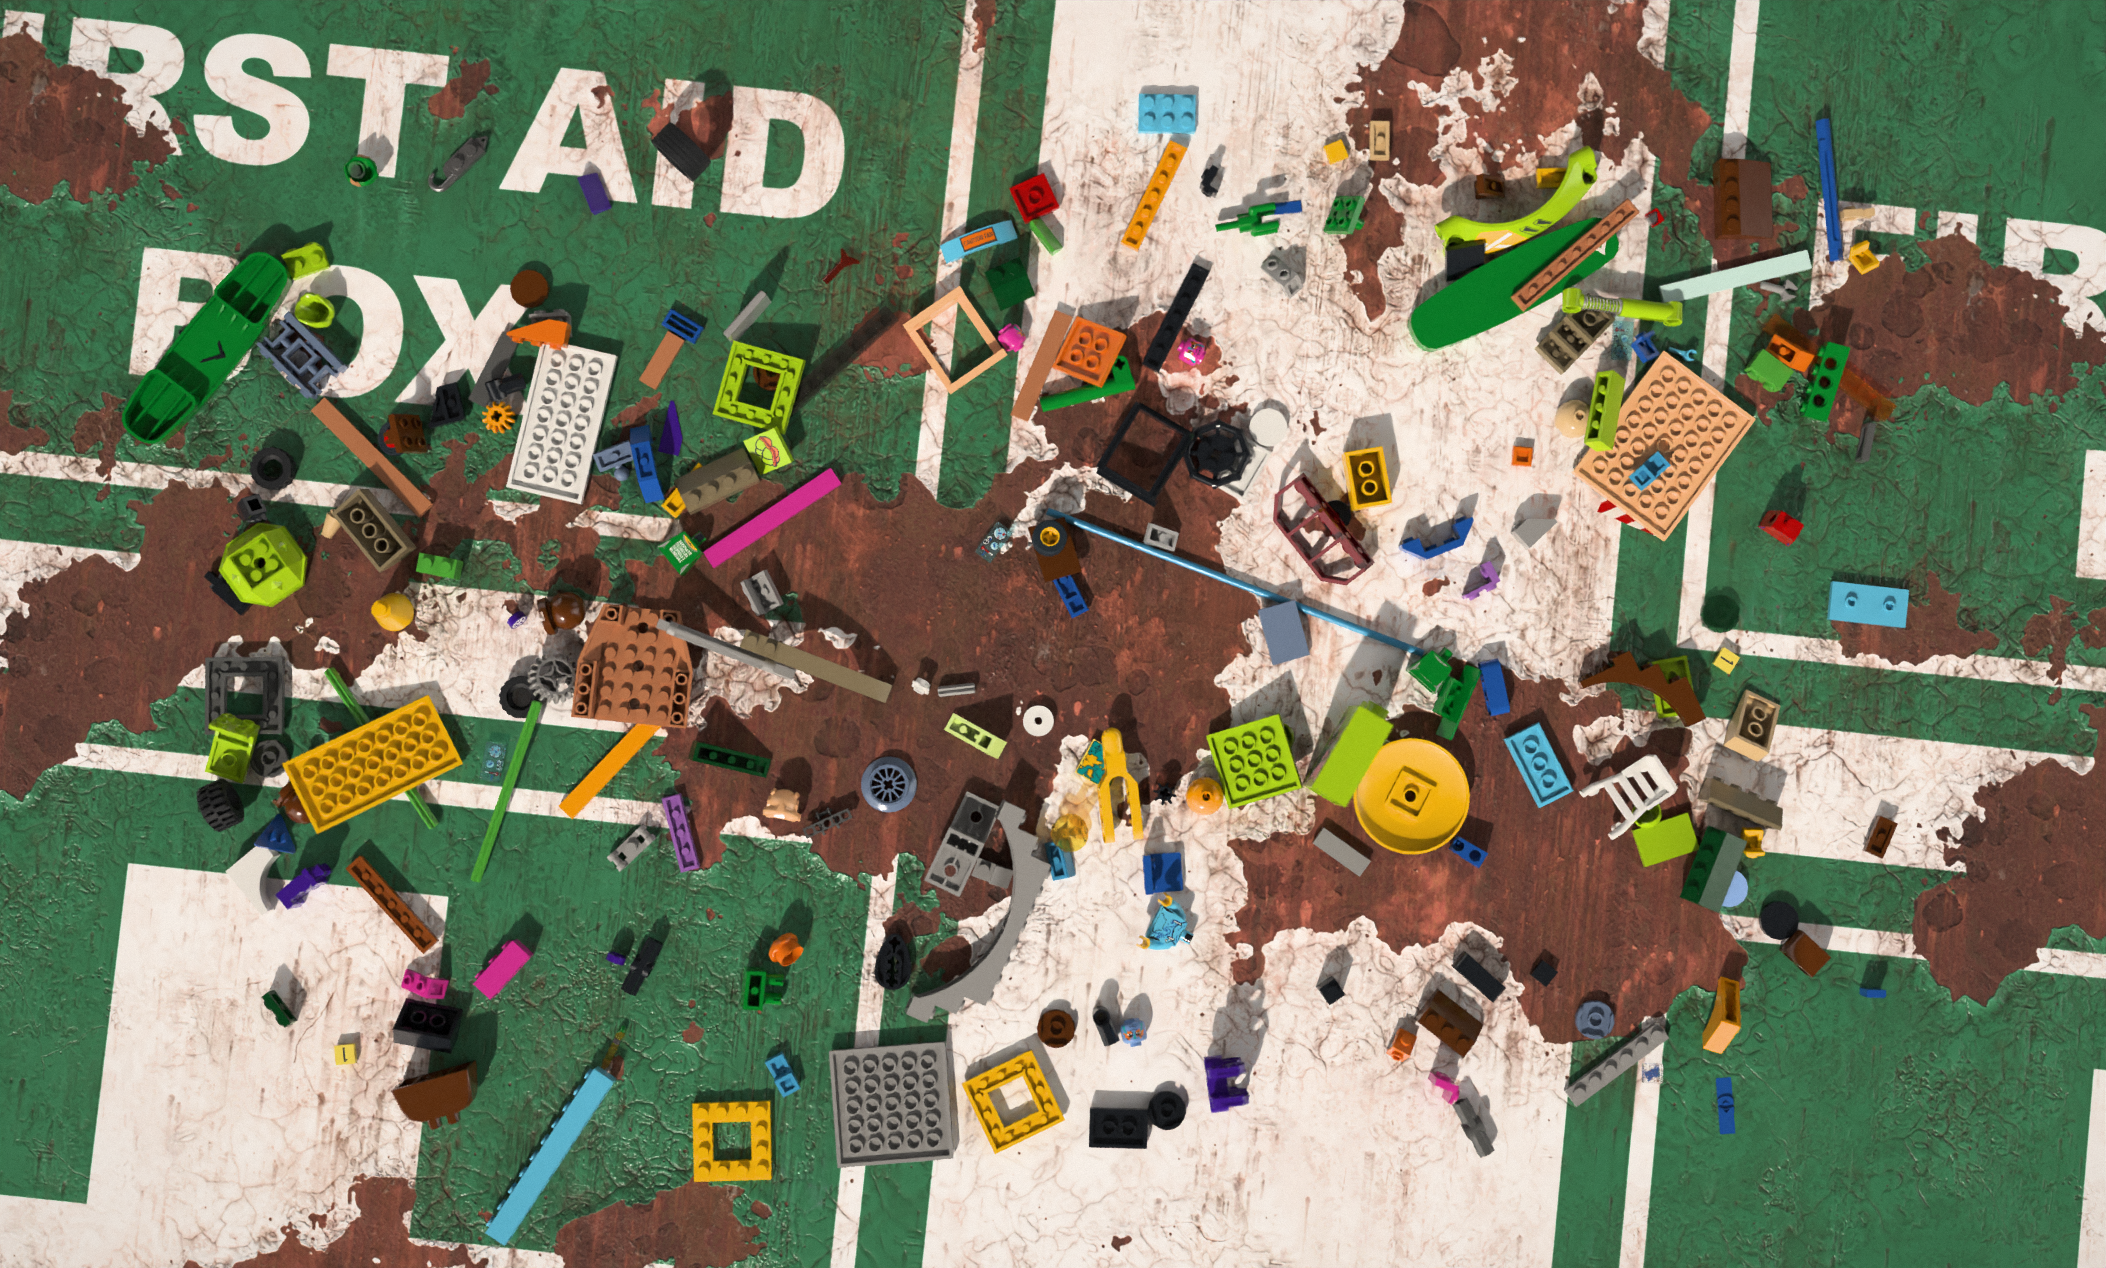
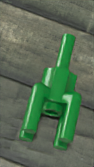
[1215,202,1279,237]

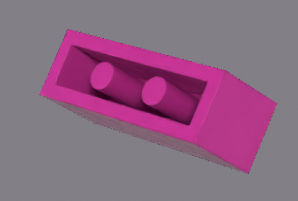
[473,939,534,999]

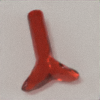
[822,248,860,285]

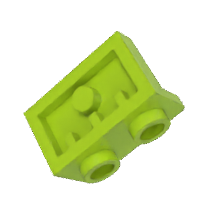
[281,242,330,281]

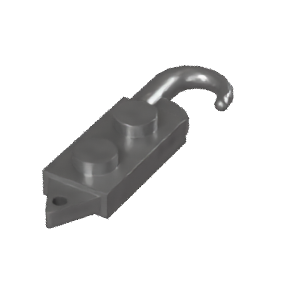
[428,136,488,192]

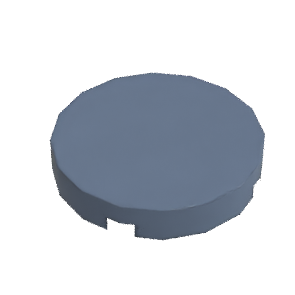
[1575,1000,1614,1039]

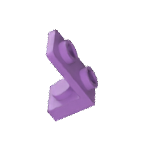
[1462,561,1500,601]

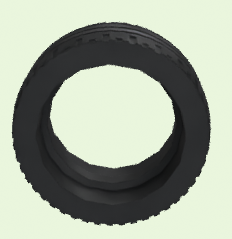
[651,122,711,182]

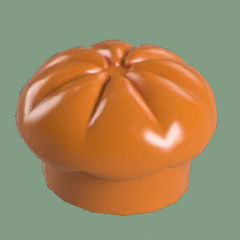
[769,933,803,966]

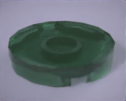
[1700,595,1740,633]

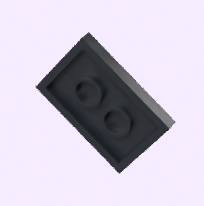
[1089,1107,1148,1149]

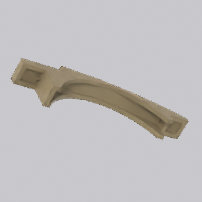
[740,629,893,703]

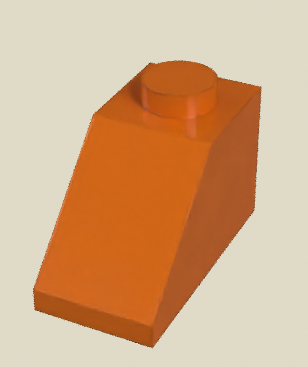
[1765,334,1815,372]

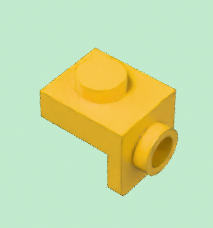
[1849,240,1880,275]
[1740,827,1765,858]

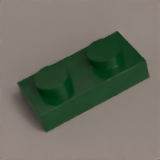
[262,990,297,1028]

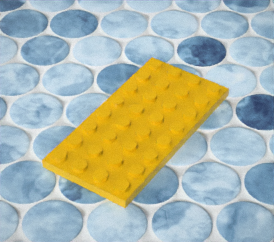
[282,695,463,834]

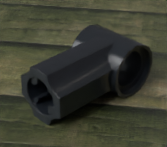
[484,372,527,402]
[1092,1006,1120,1047]

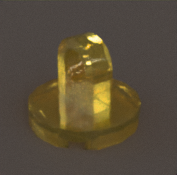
[1051,814,1088,852]

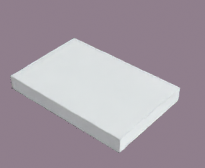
[1218,437,1272,502]

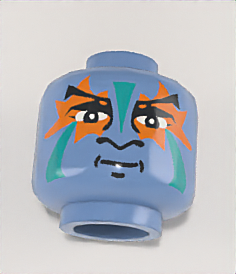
[1120,1018,1147,1047]

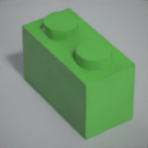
[1744,349,1794,393]
[416,553,464,580]

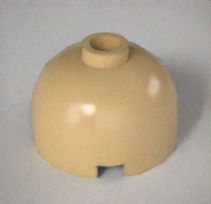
[1554,400,1590,438]

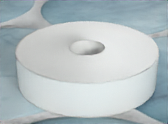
[1023,706,1054,736]

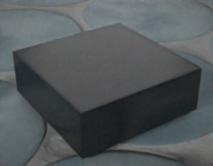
[1530,959,1558,987]

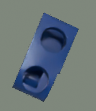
[1448,835,1488,868]

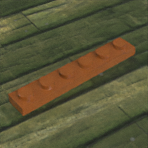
[346,855,439,954]

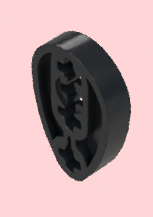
[874,933,912,990]

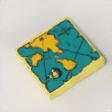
[1075,739,1127,789]

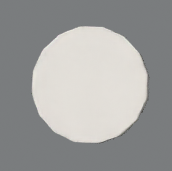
[1249,408,1287,447]

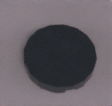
[1759,901,1799,940]
[1147,1090,1186,1130]

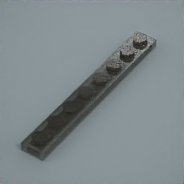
[790,305,899,418]

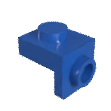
[1631,330,1660,364]

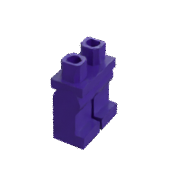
[275,863,333,910]

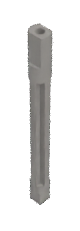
[656,618,796,681]

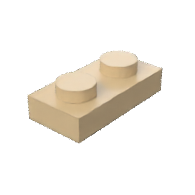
[1369,121,1389,161]

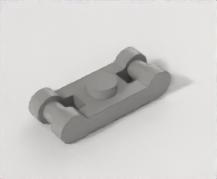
[607,824,656,872]

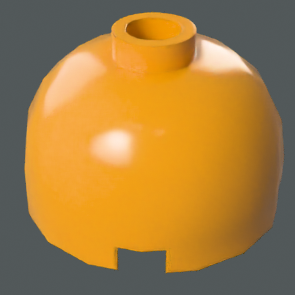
[1185,777,1224,815]

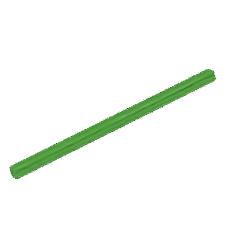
[324,667,439,829]
[471,700,542,882]

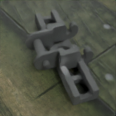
[803,806,853,838]

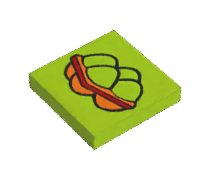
[743,426,794,475]

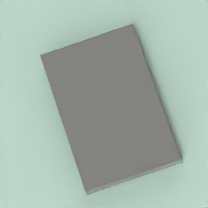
[723,290,771,343]

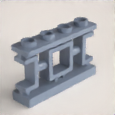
[256,311,348,400]

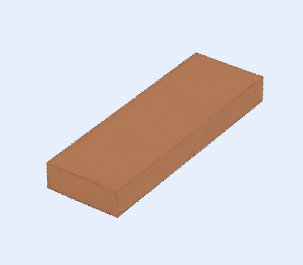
[639,331,685,390]

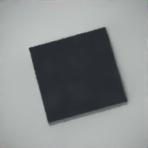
[1445,240,1484,282]

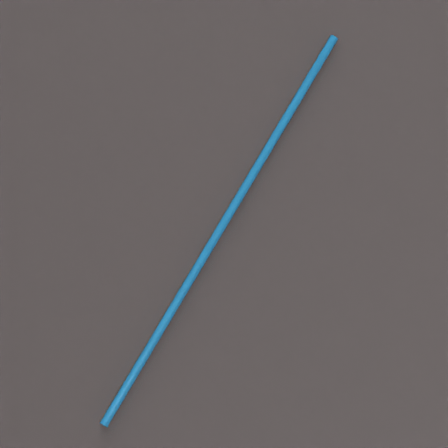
[1046,508,1424,657]

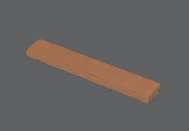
[1010,310,1073,423]

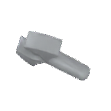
[1760,280,1798,301]

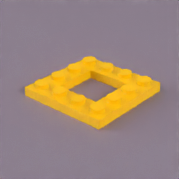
[962,1049,1065,1154]
[692,1100,772,1182]

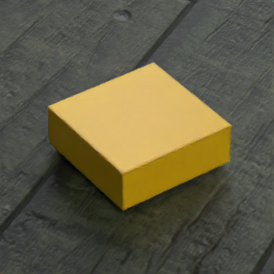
[1323,139,1349,165]

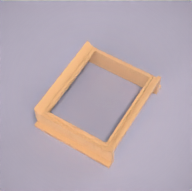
[903,286,1007,394]

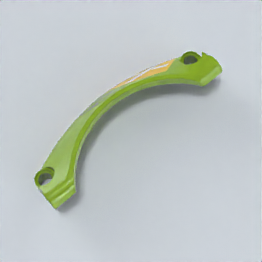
[1434,145,1597,257]

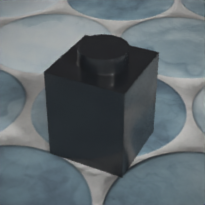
[1316,976,1346,1005]

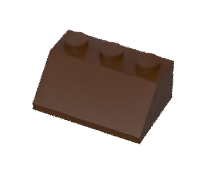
[1414,989,1483,1058]

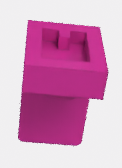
[401,969,449,999]

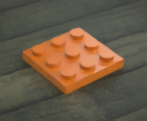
[1052,316,1127,388]

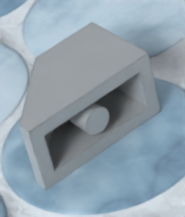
[1510,518,1557,549]

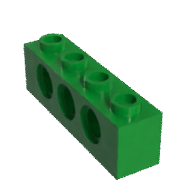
[1799,342,1851,422]

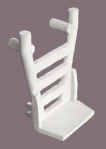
[1579,754,1678,840]

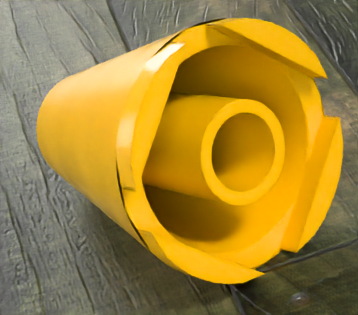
[371,593,414,631]

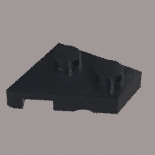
[428,382,467,429]

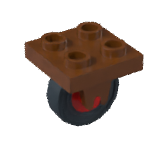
[378,414,428,456]

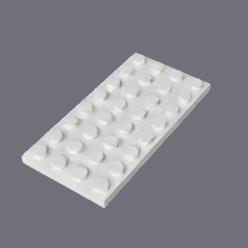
[506,344,618,505]

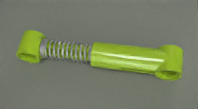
[1562,288,1683,326]

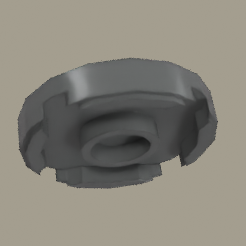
[250,740,290,778]

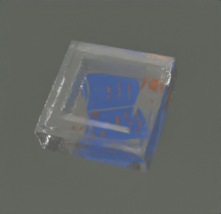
[1642,1063,1663,1084]

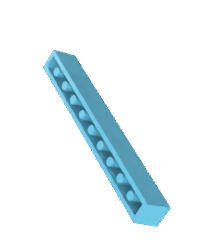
[485,1066,617,1246]

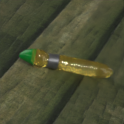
[602,1026,626,1070]

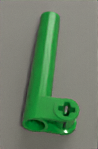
[1039,355,1136,412]

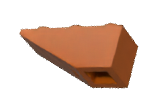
[506,319,572,350]

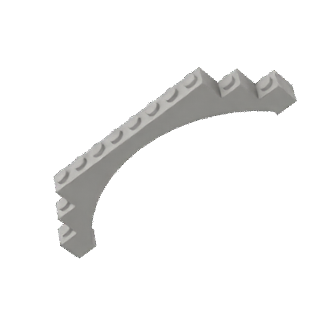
[904,799,1052,1023]

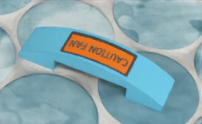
[940,220,1018,264]

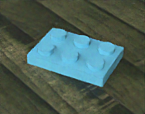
[1138,94,1196,134]

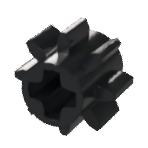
[1153,782,1177,805]

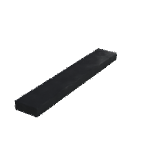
[1141,263,1210,373]

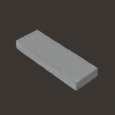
[1312,827,1371,877]

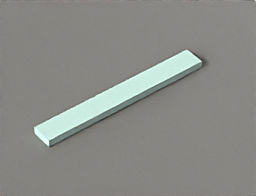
[1658,250,1812,303]

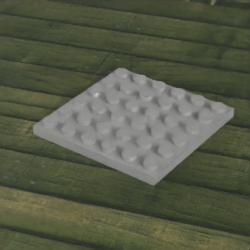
[829,1041,954,1168]

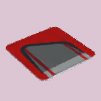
[1645,208,1664,228]

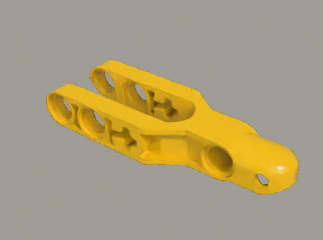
[1097,727,1143,844]

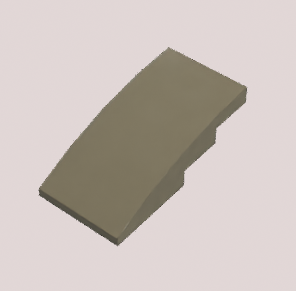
[1534,293,1615,375]

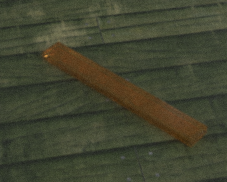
[1762,313,1897,422]

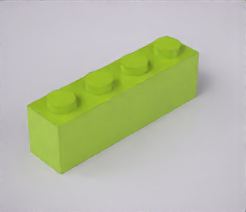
[1584,370,1626,452]

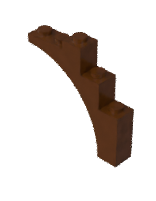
[1577,649,1706,727]

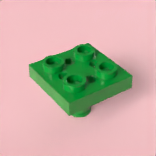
[1323,196,1366,235]

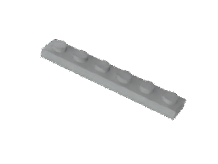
[1564,1021,1669,1107]

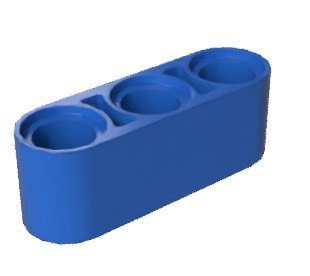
[1478,658,1510,717]

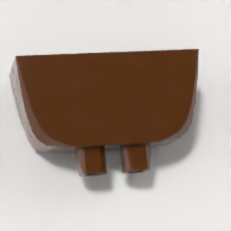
[391,1060,478,1130]

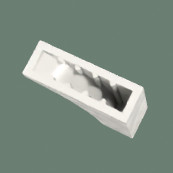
[225,846,280,916]

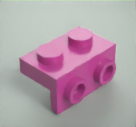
[1428,1071,1460,1105]

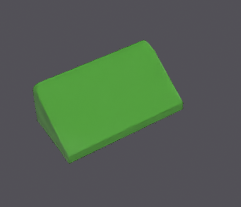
[1029,218,1063,256]

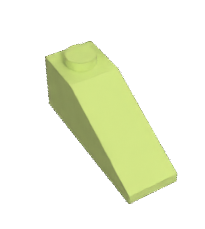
[944,713,1007,759]

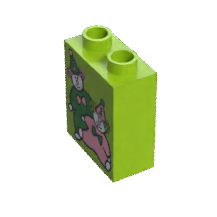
[1302,700,1394,807]

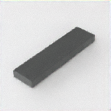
[468,331,520,408]

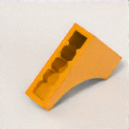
[1702,977,1741,1054]

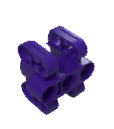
[1204,1055,1250,1113]

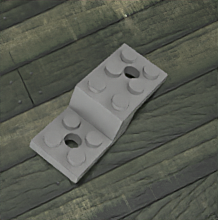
[925,791,999,897]

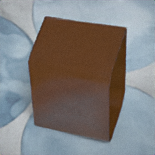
[1779,929,1831,977]

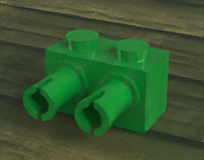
[740,966,784,1010]

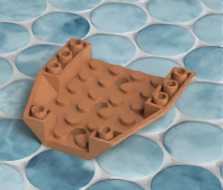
[571,604,693,729]

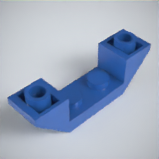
[630,425,665,503]
[1398,516,1474,561]

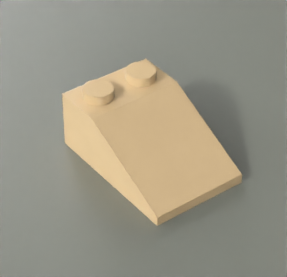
[1723,689,1780,762]

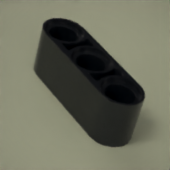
[1451,951,1506,1003]

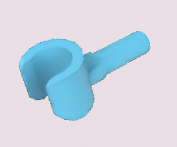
[1668,347,1697,362]

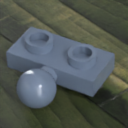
[593,440,633,481]

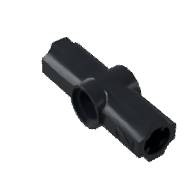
[620,937,664,996]

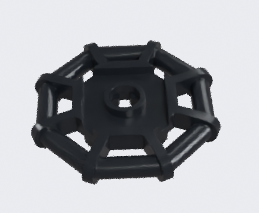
[1183,419,1253,489]

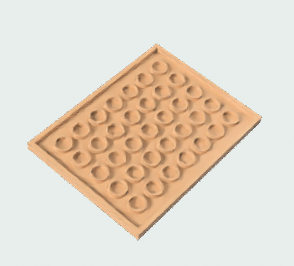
[1571,351,1756,541]

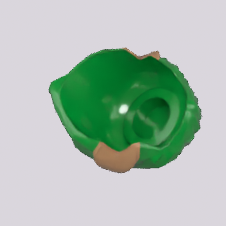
[343,154,379,187]

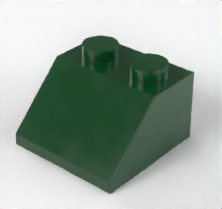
[984,257,1035,311]

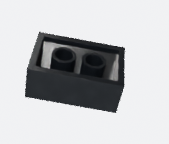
[393,998,463,1054]

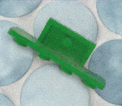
[1432,665,1482,740]

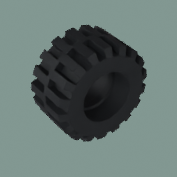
[197,778,244,832]

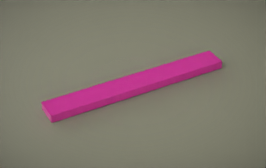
[703,468,841,568]

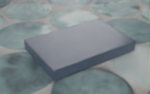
[1257,599,1310,665]

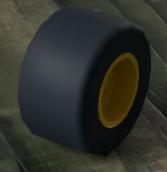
[1032,520,1067,556]

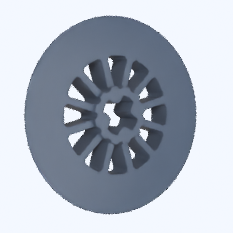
[861,757,917,812]

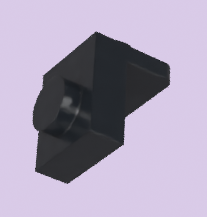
[1199,164,1219,198]

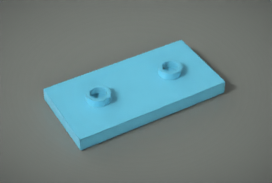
[1827,581,1909,628]
[1503,722,1574,808]

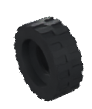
[249,447,297,490]
[499,676,544,718]

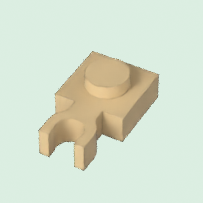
[1839,206,1875,222]

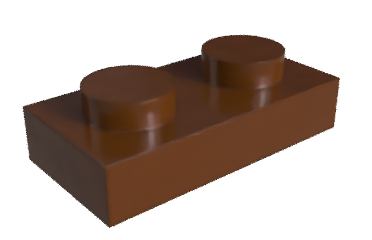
[1863,815,1898,859]

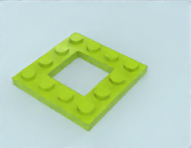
[713,340,806,435]

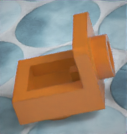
[1386,1027,1417,1062]

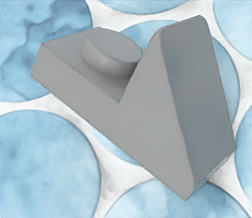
[1143,523,1179,551]
[971,857,1013,889]

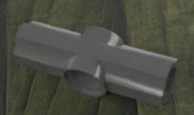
[1452,1097,1495,1158]

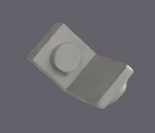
[1261,255,1304,299]

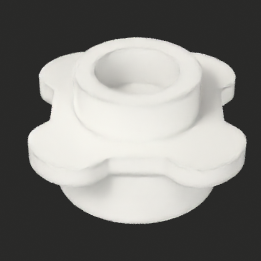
[912,678,931,695]

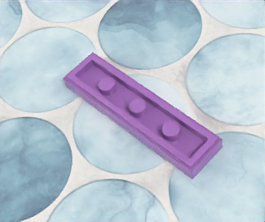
[661,793,700,873]

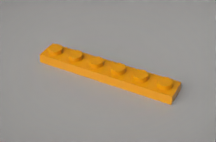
[1121,140,1187,252]

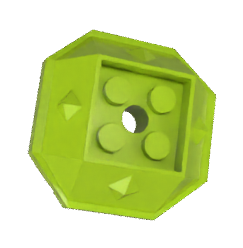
[219,523,308,607]

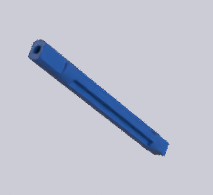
[1815,118,1843,262]

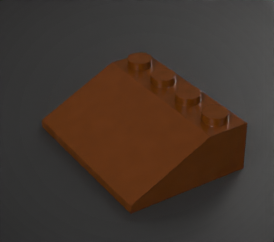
[1713,159,1773,240]

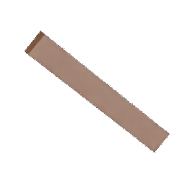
[1511,198,1640,312]
[311,397,434,518]

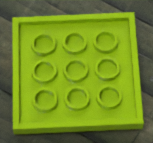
[1206,713,1303,809]

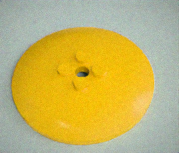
[1353,738,1470,854]

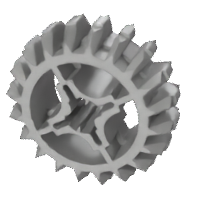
[527,653,577,704]

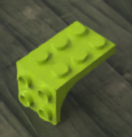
[205,713,260,784]

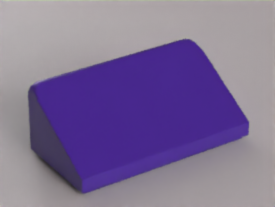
[578,173,612,215]

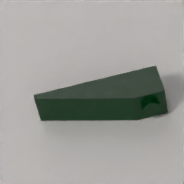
[688,740,771,778]

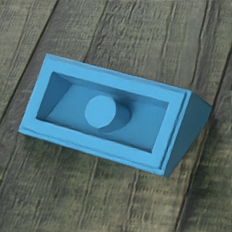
[1044,838,1076,881]

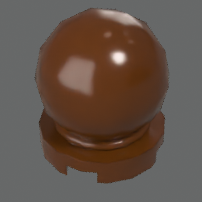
[537,592,587,635]
[272,781,311,824]

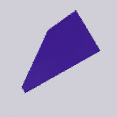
[658,401,683,456]

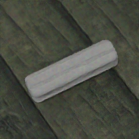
[938,683,975,697]

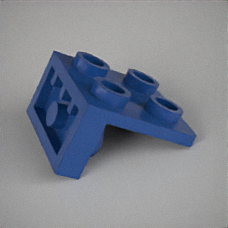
[1142,852,1183,895]

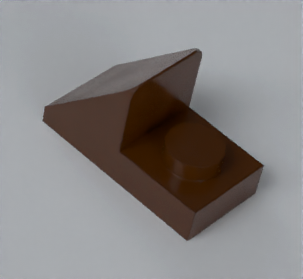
[1474,174,1505,200]

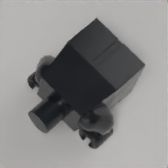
[237,494,268,523]

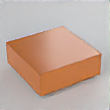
[1511,446,1533,467]

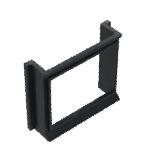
[1096,401,1198,508]

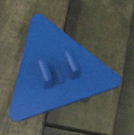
[254,814,296,854]

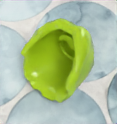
[294,292,335,329]

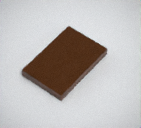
[1028,517,1082,583]

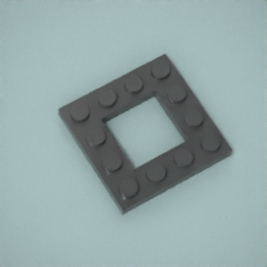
[205,657,285,734]

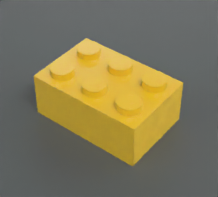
[1341,446,1392,512]

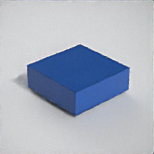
[1859,987,1886,998]

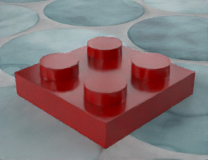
[1009,173,1060,224]

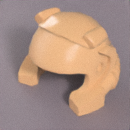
[763,788,801,822]

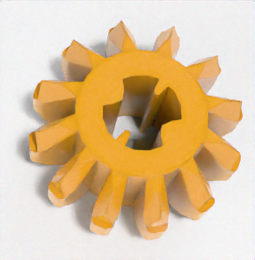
[482,401,515,433]

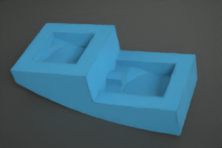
[1629,451,1671,491]
[765,1051,800,1098]

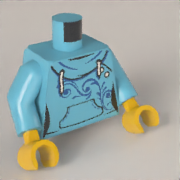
[1136,892,1194,950]

